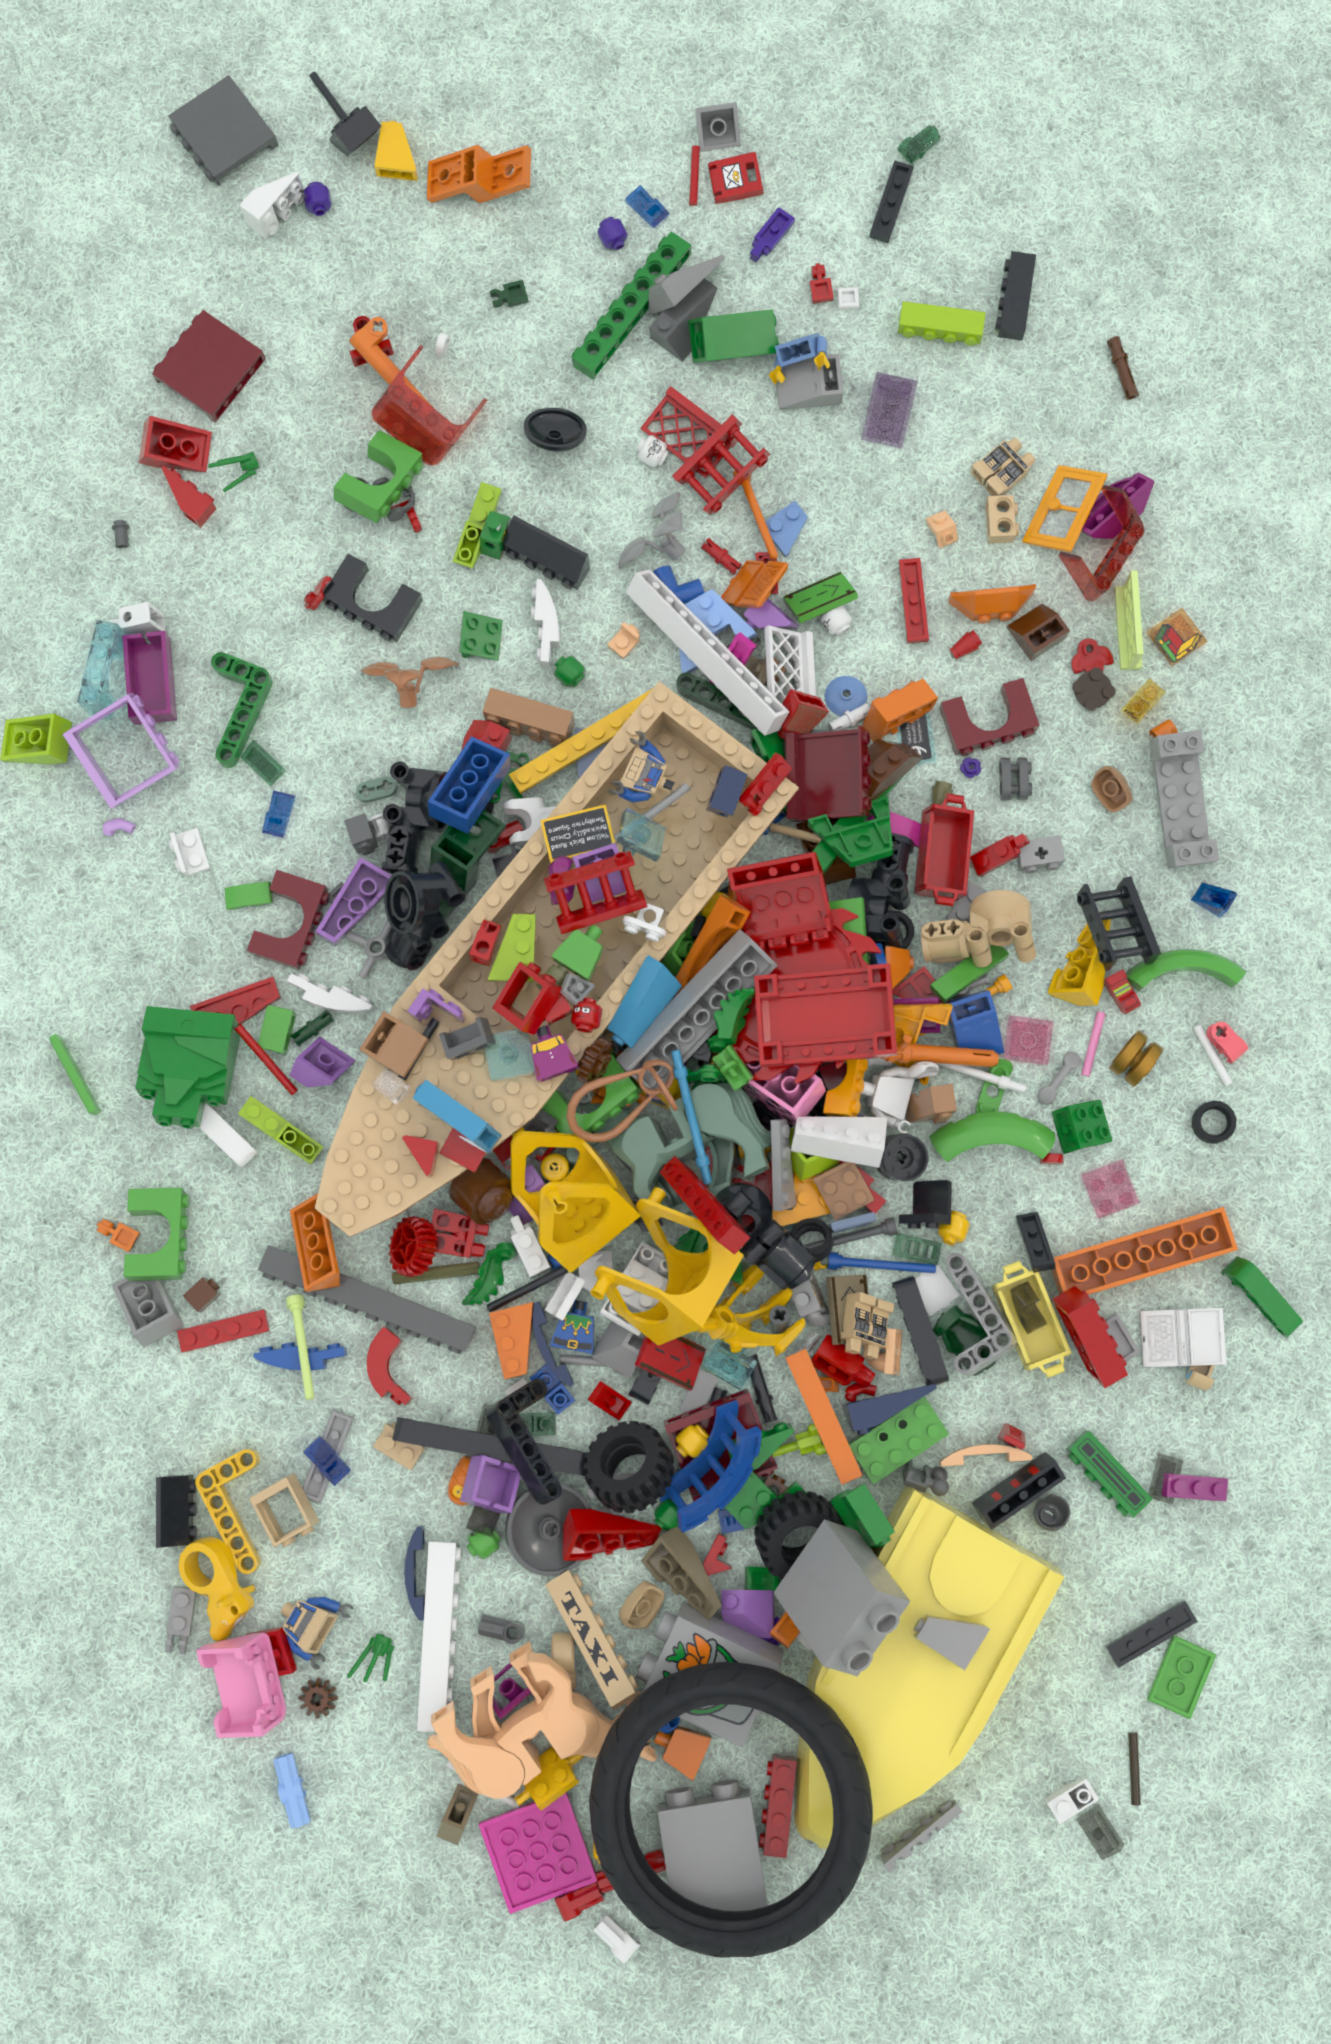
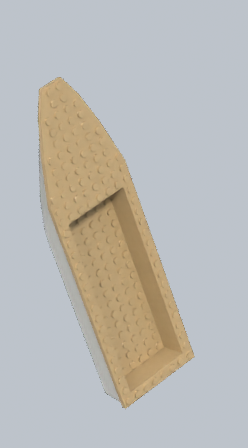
[315,681,799,1237]

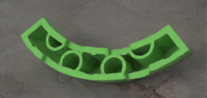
[1126,949,1247,992]
[929,1111,1055,1162]

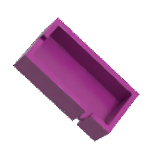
[122,631,177,725]

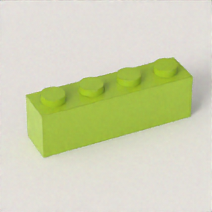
[898,301,986,346]

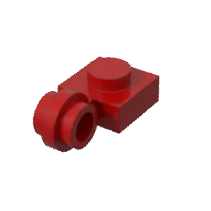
[810,263,834,304]

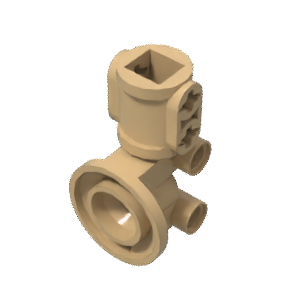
[921,890,1037,967]

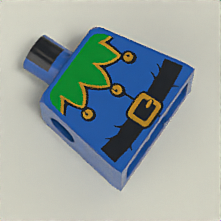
[550,1300,594,1354]

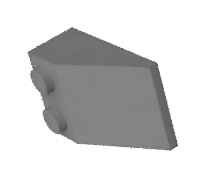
[112,1278,184,1348]

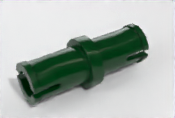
[291,1010,335,1046]

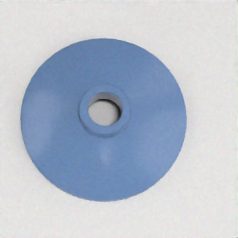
[825,676,867,716]

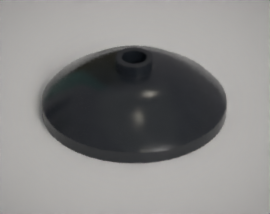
[523,408,587,452]

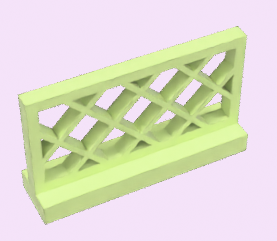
[1114,570,1144,670]

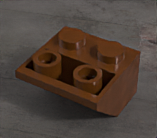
[1007,604,1070,661]

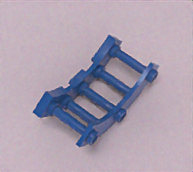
[659,1400,761,1533]

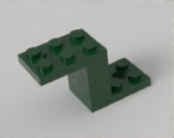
[429,810,506,921]

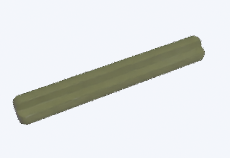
[392,1262,480,1284]

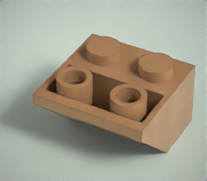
[359,1011,429,1078]

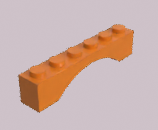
[667,895,750,1005]

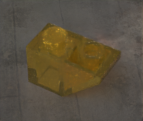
[1121,678,1166,724]

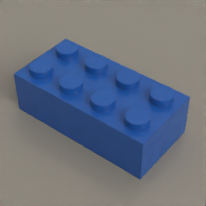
[428,736,510,834]

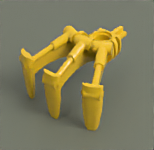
[694,1264,806,1356]

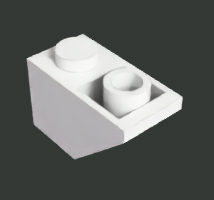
[1044,1778,1099,1824]

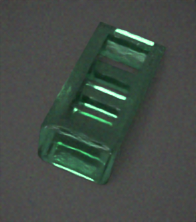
[891,1233,942,1265]

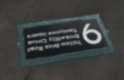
[897,712,936,766]

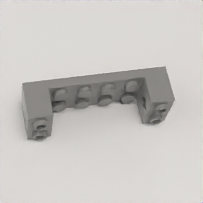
[1150,730,1219,869]

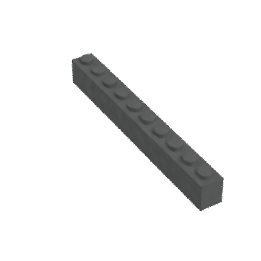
[258,1245,477,1354]

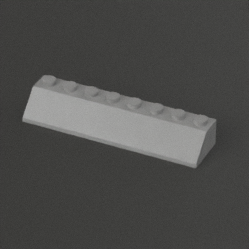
[616,929,778,1089]

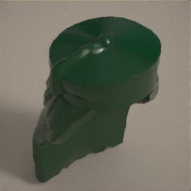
[933,1305,996,1376]

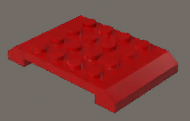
[754,963,897,1067]

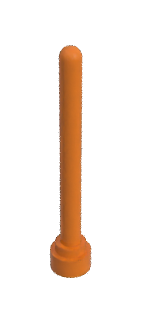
[733,466,778,560]

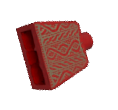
[778,689,829,740]

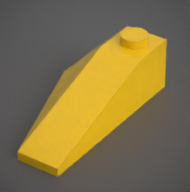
[1047,919,1111,1006]

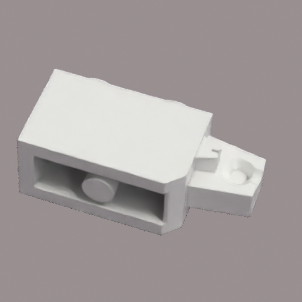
[510,1215,551,1278]

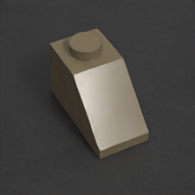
[436,1784,478,1845]

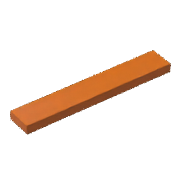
[785,1349,863,1485]

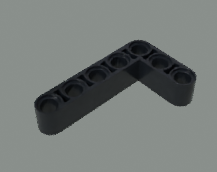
[486,1379,562,1505]

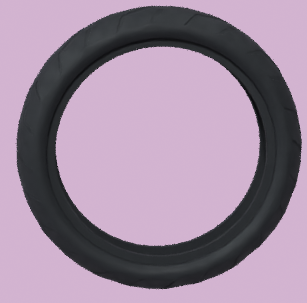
[589,1662,873,1958]

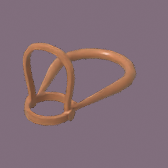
[566,1059,678,1142]

